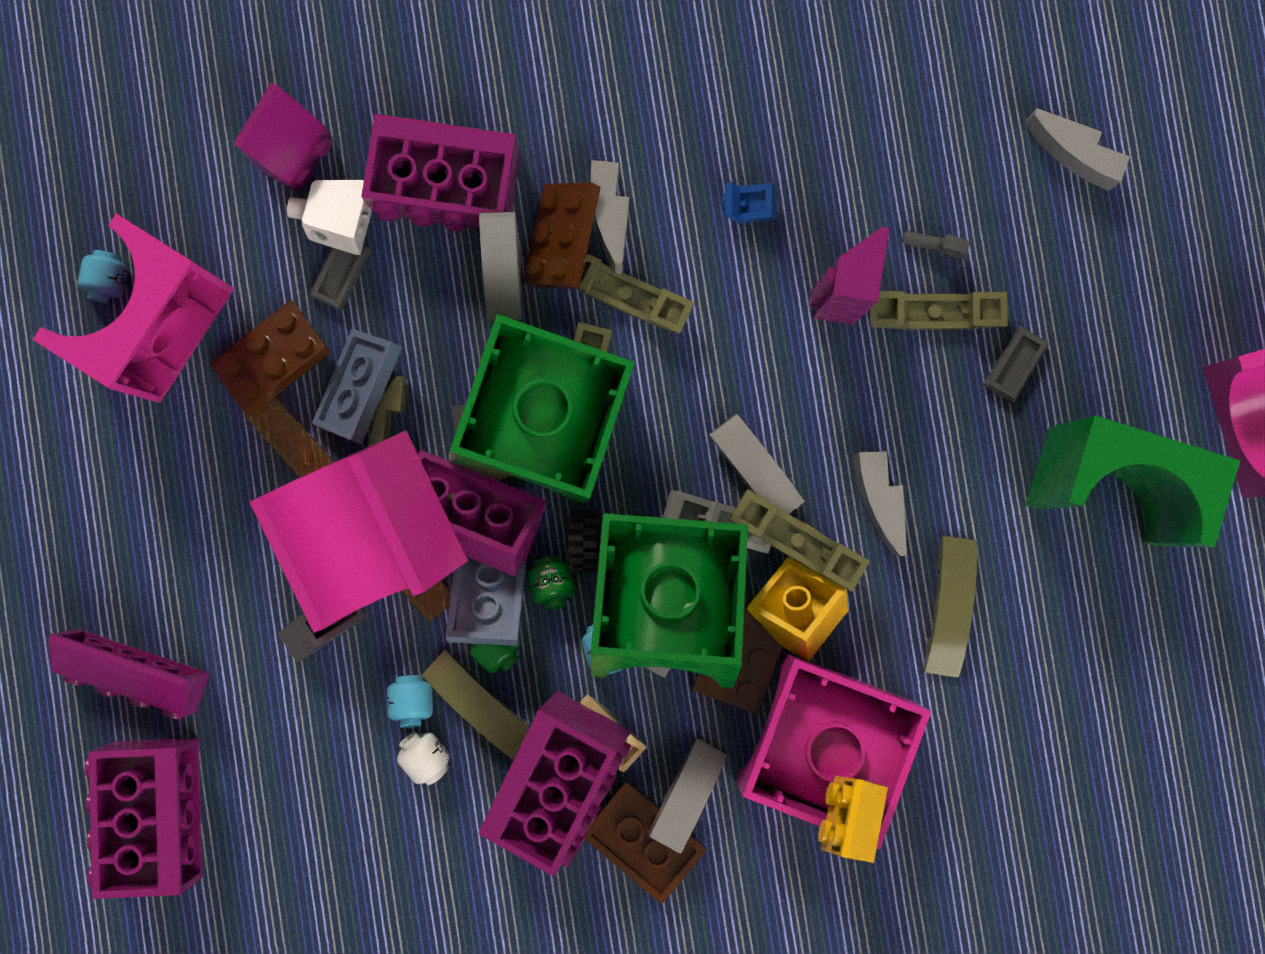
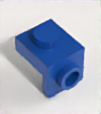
[722,182,777,224]

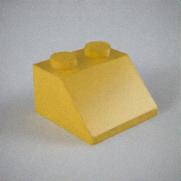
[747,557,848,662]

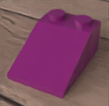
[234,82,332,193]

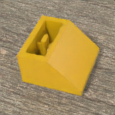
[818,776,888,863]

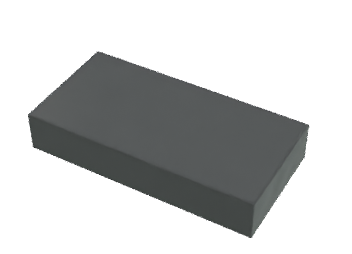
[309,246,371,312]
[982,326,1050,403]

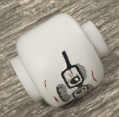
[397,731,450,785]

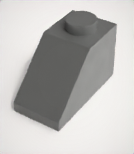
[278,608,367,663]

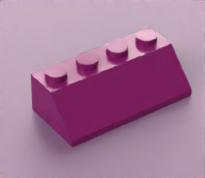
[809,227,889,325]
[418,450,546,577]
[49,629,210,719]

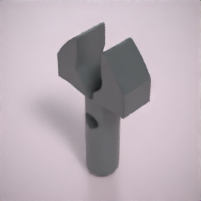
[902,231,969,259]

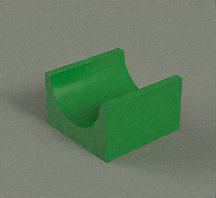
[449,314,635,505]
[1025,415,1240,548]
[590,513,748,688]

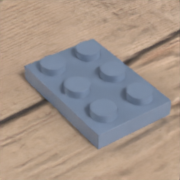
[312,329,402,444]
[446,557,527,646]

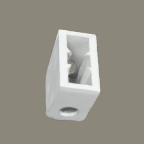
[287,180,372,255]

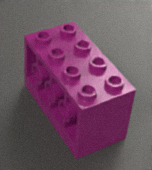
[361,114,521,234]
[478,691,632,877]
[85,737,203,899]

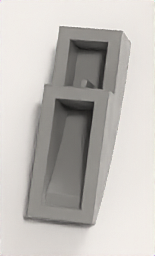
[1025,108,1130,191]
[591,160,629,275]
[479,212,523,321]
[709,414,805,514]
[853,451,907,556]
[663,490,771,554]
[647,738,727,854]

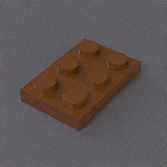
[523,182,601,289]
[210,300,331,417]
[692,599,782,715]
[585,780,707,904]

